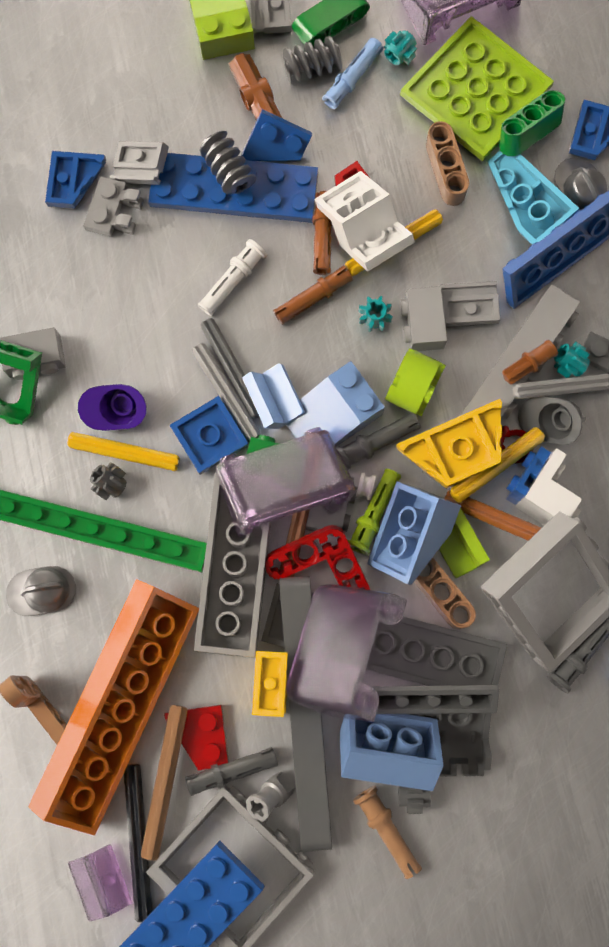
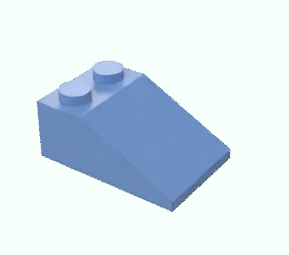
[287,361,385,456]
[367,481,461,585]

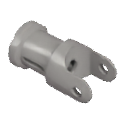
[246,771,295,821]

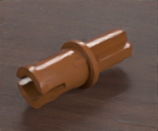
[502,340,558,385]

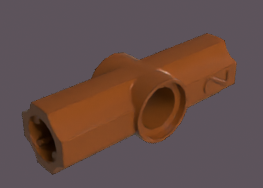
[229,53,282,121]

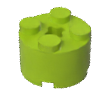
[385,348,446,416]

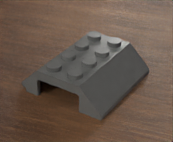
[368,685,499,777]

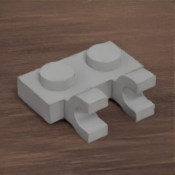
[83,176,144,237]

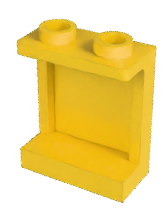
[252,651,288,717]

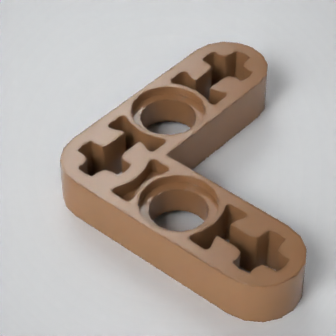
[0,675,67,745]

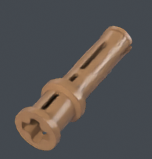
[353,785,422,879]

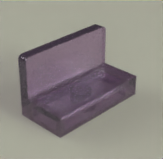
[68,844,133,921]

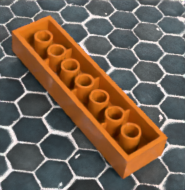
[28,579,199,836]

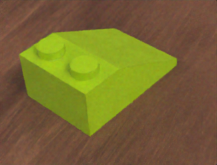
[189,0,255,60]

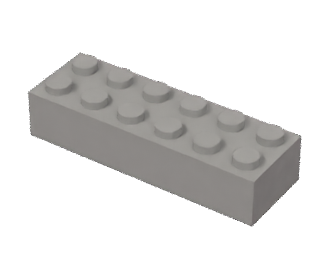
[194,472,275,658]

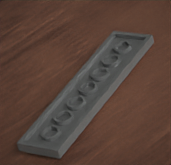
[261,583,507,686]

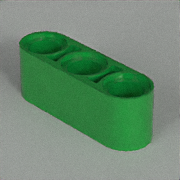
[291,0,370,48]
[499,90,566,156]

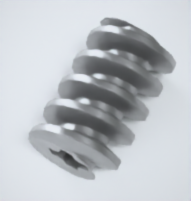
[283,36,343,84]
[200,131,256,195]

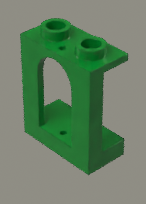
[0,340,42,425]

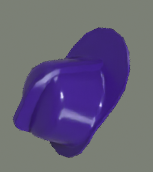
[77,384,147,431]

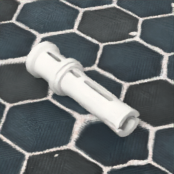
[197,239,267,316]

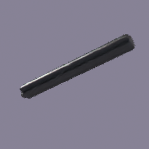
[124,764,152,922]

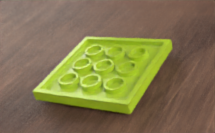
[400,16,554,162]

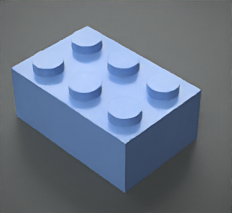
[340,705,444,791]

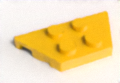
[396,399,502,488]

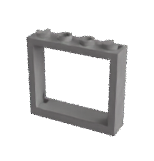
[480,511,609,674]
[146,785,314,947]

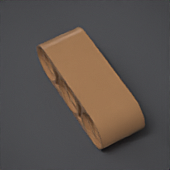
[426,121,469,206]
[414,558,476,629]

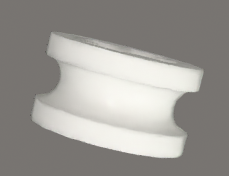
[356,472,376,501]

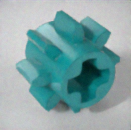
[384,30,417,65]
[358,296,393,332]
[554,341,590,378]

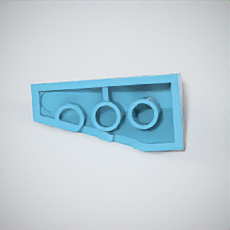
[487,150,580,245]

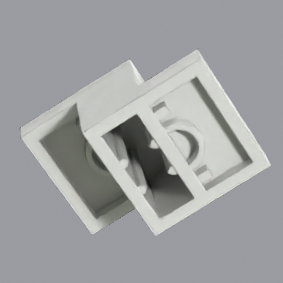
[314,171,415,272]
[514,448,582,526]

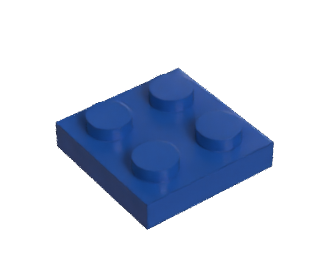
[170,396,249,475]

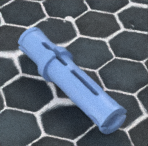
[322,38,383,109]

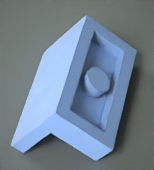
[242,364,305,429]

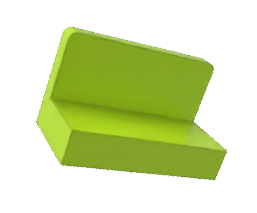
[439,508,490,578]

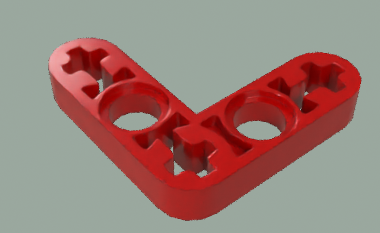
[265,525,371,605]

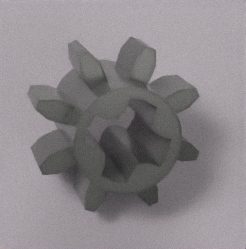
[90,462,127,500]
[398,786,431,814]

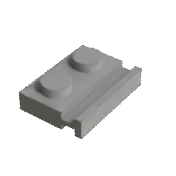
[250,0,291,34]
[110,141,169,185]
[440,281,500,327]

